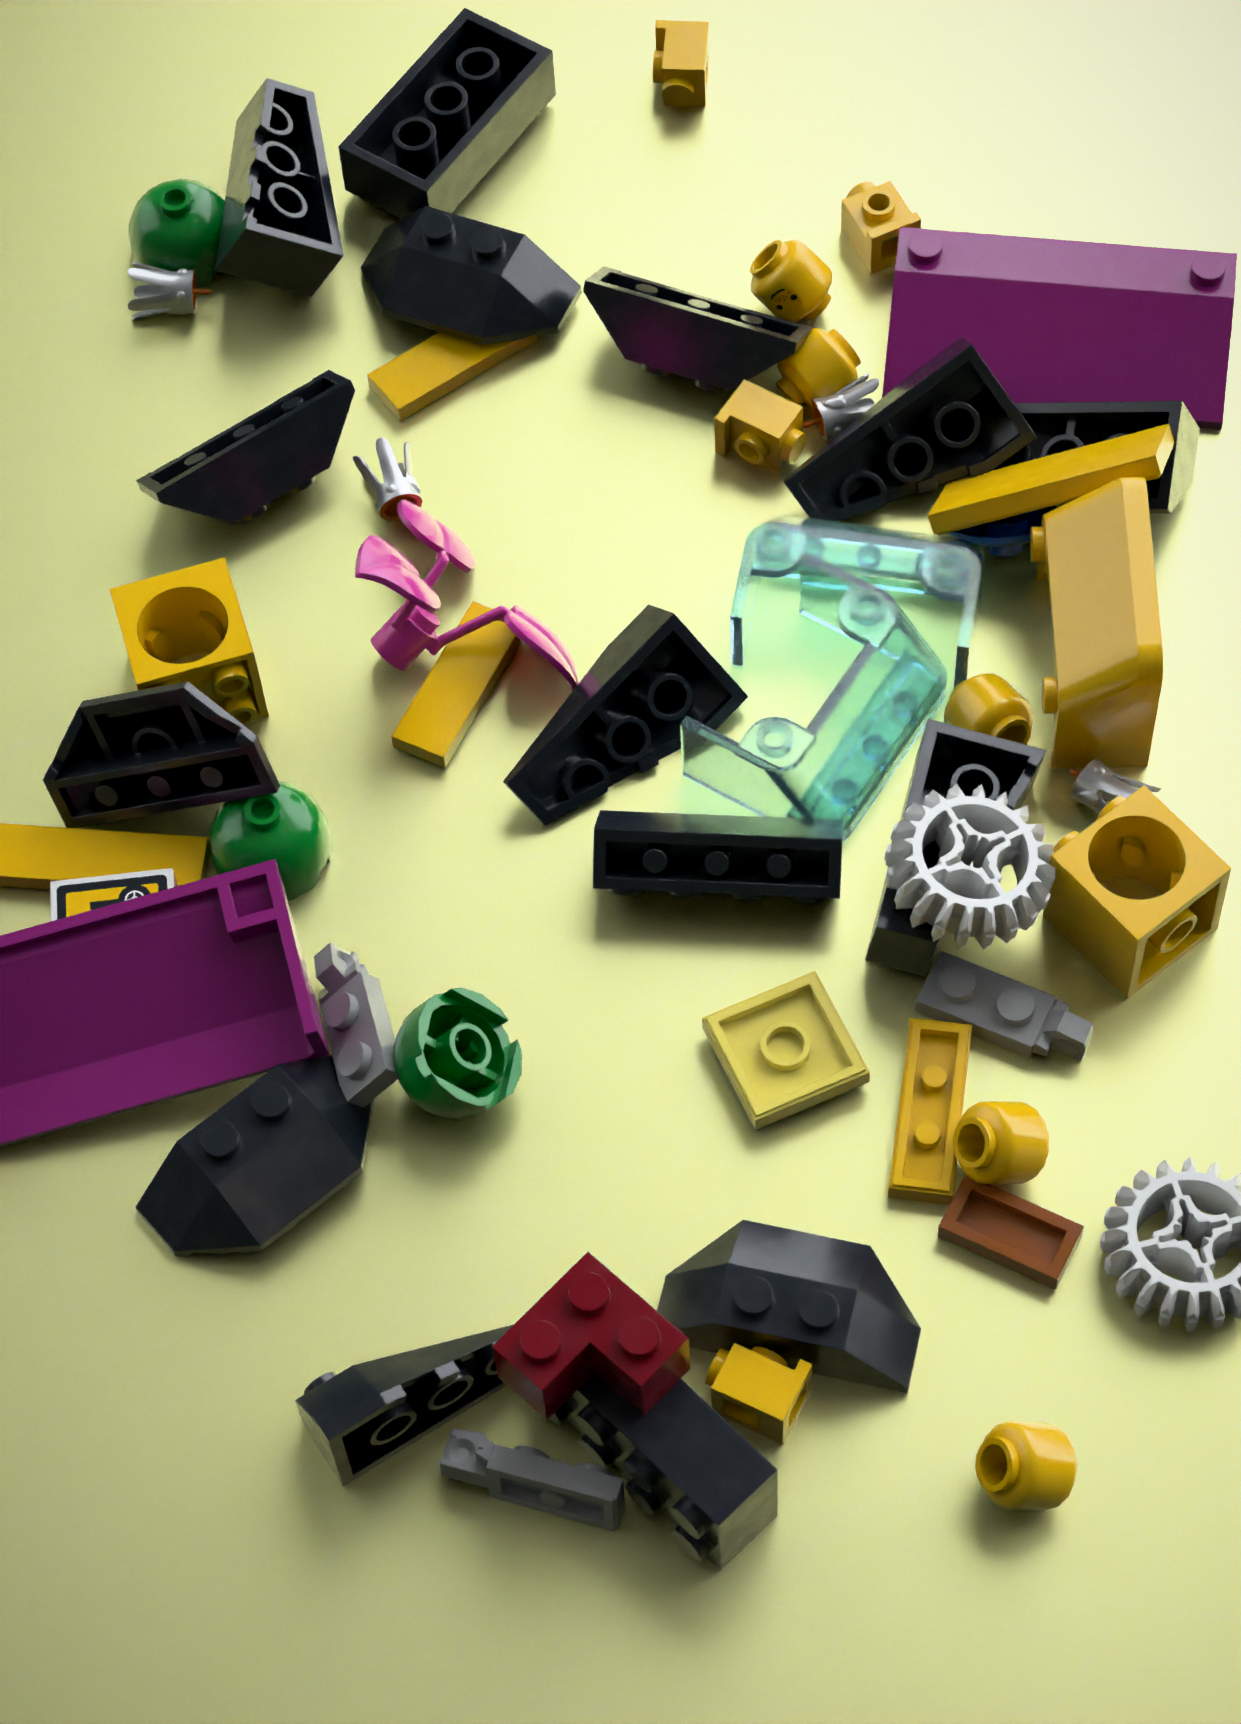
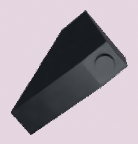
[783,337,1037,528]
[993,401,1200,514]
[503,604,749,825]
[295,1324,514,1486]

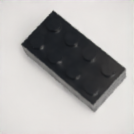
[338,8,556,219]
[549,1373,778,1571]

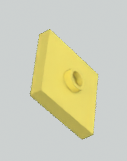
[702,971,870,1130]

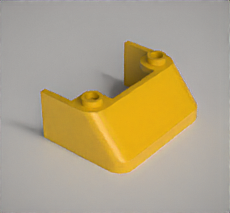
[1030,477,1163,769]

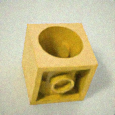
[109,557,269,726]
[1043,785,1231,999]

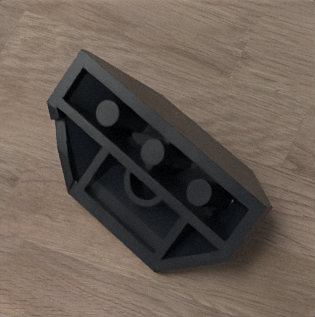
[361,206,582,345]
[583,266,813,392]
[136,370,355,524]
[43,681,281,828]
[135,1055,375,1256]
[657,1220,921,1394]

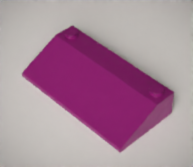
[882,227,1237,430]
[0,859,330,1147]

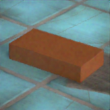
[937,1174,1084,1290]

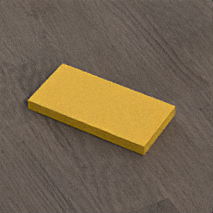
[927,424,1174,535]

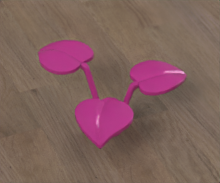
[355,499,579,692]

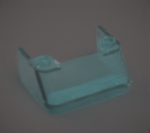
[730,515,985,688]
[680,552,948,841]

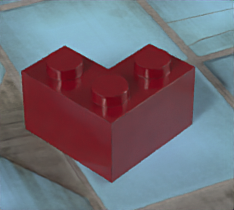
[492,1252,690,1420]

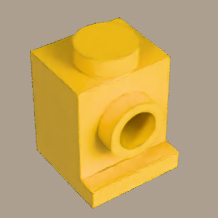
[653,20,710,107]
[841,181,921,274]
[714,379,807,473]
[705,1343,812,1445]

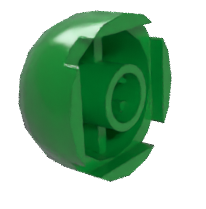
[129,179,225,288]
[210,781,333,901]
[393,988,522,1119]

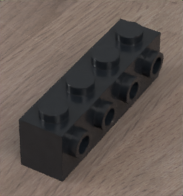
[593,810,843,902]

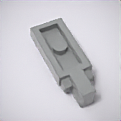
[314,942,398,1108]
[915,951,1094,1061]
[440,1429,625,1531]

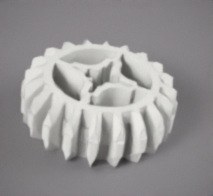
[884,783,1056,950]
[1100,1156,1241,1333]

